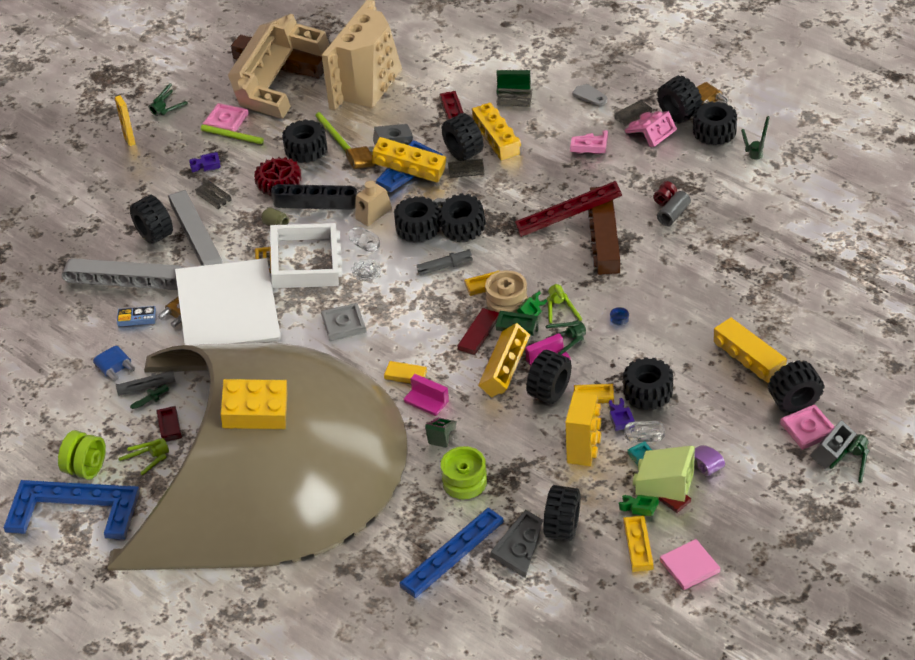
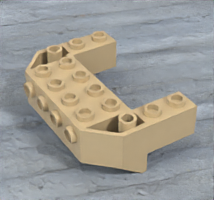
[228,14,329,119]

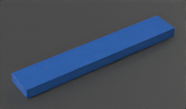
[399,507,504,598]

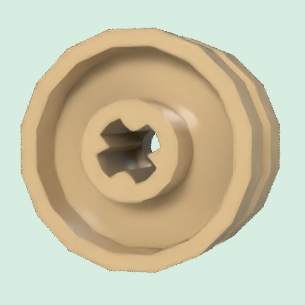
[485,270,528,313]

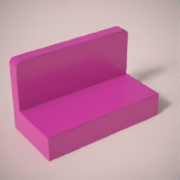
[525,333,571,367]
[404,374,449,416]

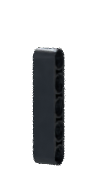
[271,184,357,210]

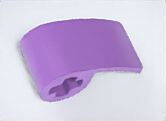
[694,445,725,477]

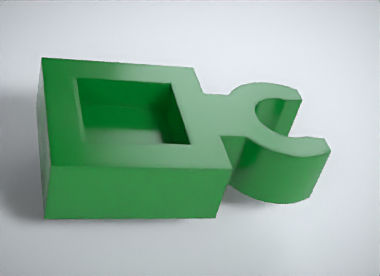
[516,291,547,317]
[619,495,659,516]

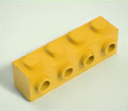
[472,102,521,161]
[372,137,446,183]
[713,317,787,383]
[478,323,530,397]

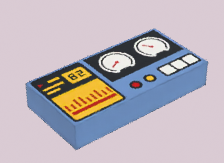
[117,306,156,327]

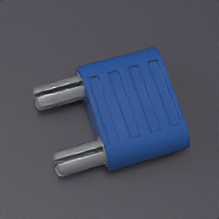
[93,346,135,381]

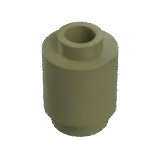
[262,207,289,226]

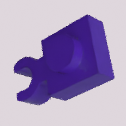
[189,152,221,172]
[609,398,635,431]

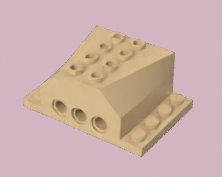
[322,0,402,110]

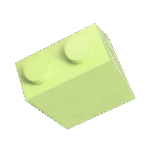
[632,446,695,502]

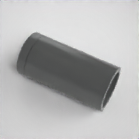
[657,191,691,226]

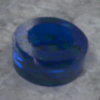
[610,307,629,325]

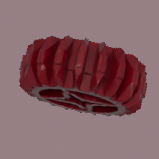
[254,156,302,196]

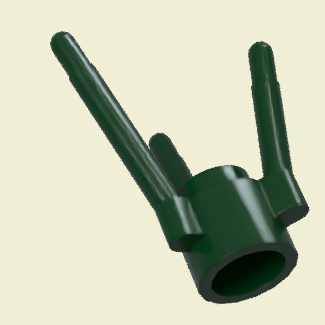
[148,83,188,116]
[741,116,770,160]
[545,320,586,355]
[829,434,870,483]

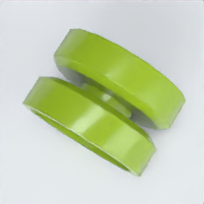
[58,430,106,480]
[441,446,487,499]

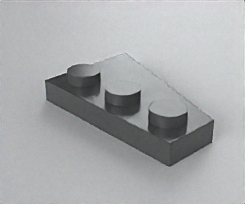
[490,509,543,578]

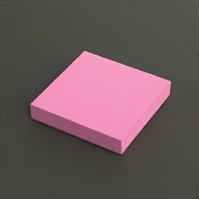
[203,103,249,132]
[780,404,834,450]
[660,539,720,590]

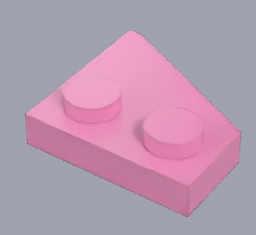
[570,130,608,154]

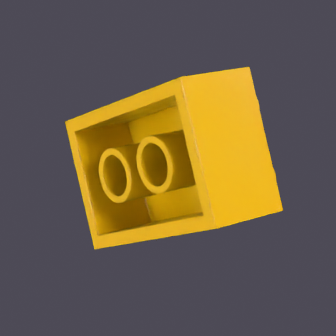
[221,379,287,429]
[565,392,602,466]

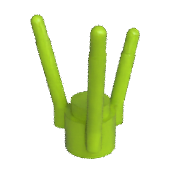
[547,284,582,324]
[118,438,169,475]

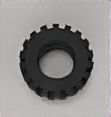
[657,75,703,124]
[693,101,737,145]
[441,113,484,161]
[282,120,327,163]
[438,193,486,242]
[130,194,173,244]
[394,196,441,243]
[526,349,572,404]
[623,357,673,410]
[768,360,825,414]
[543,485,581,541]

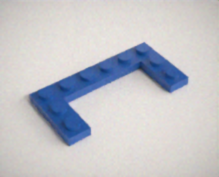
[4,480,140,540]

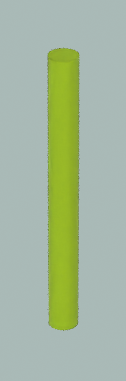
[315,112,351,152]
[201,124,264,145]

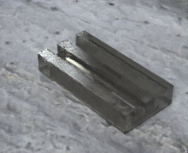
[496,88,532,107]
[614,100,652,126]
[448,159,484,178]
[195,181,232,209]

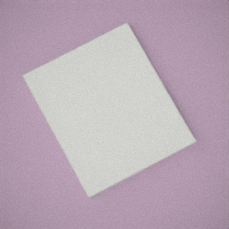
[175,258,281,345]

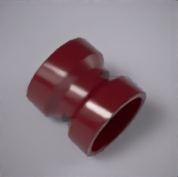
[653,181,677,206]

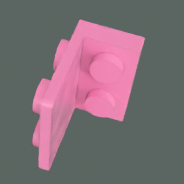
[624,111,677,147]

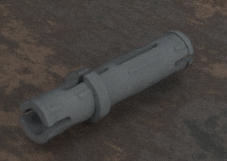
[416,249,473,276]
[116,370,176,396]

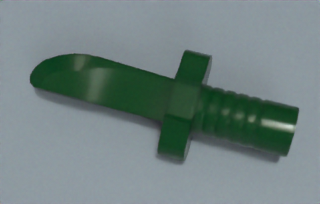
[130,384,169,409]

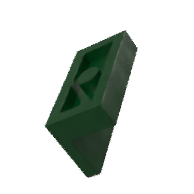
[496,70,531,96]
[496,311,539,336]

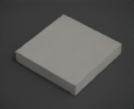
[321,303,367,341]

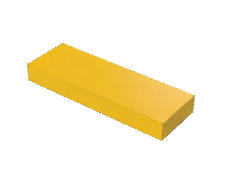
[114,95,135,146]
[623,515,654,572]

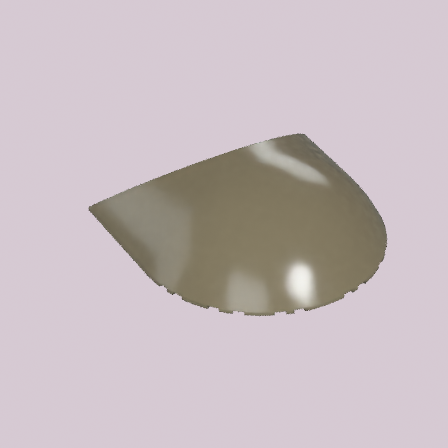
[107,343,408,571]

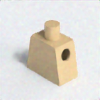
[355,181,392,226]

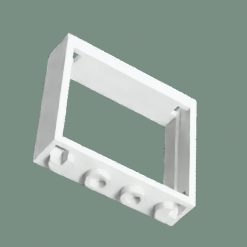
[270,223,342,288]

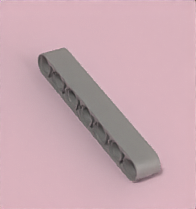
[168,190,222,266]
[62,259,185,290]

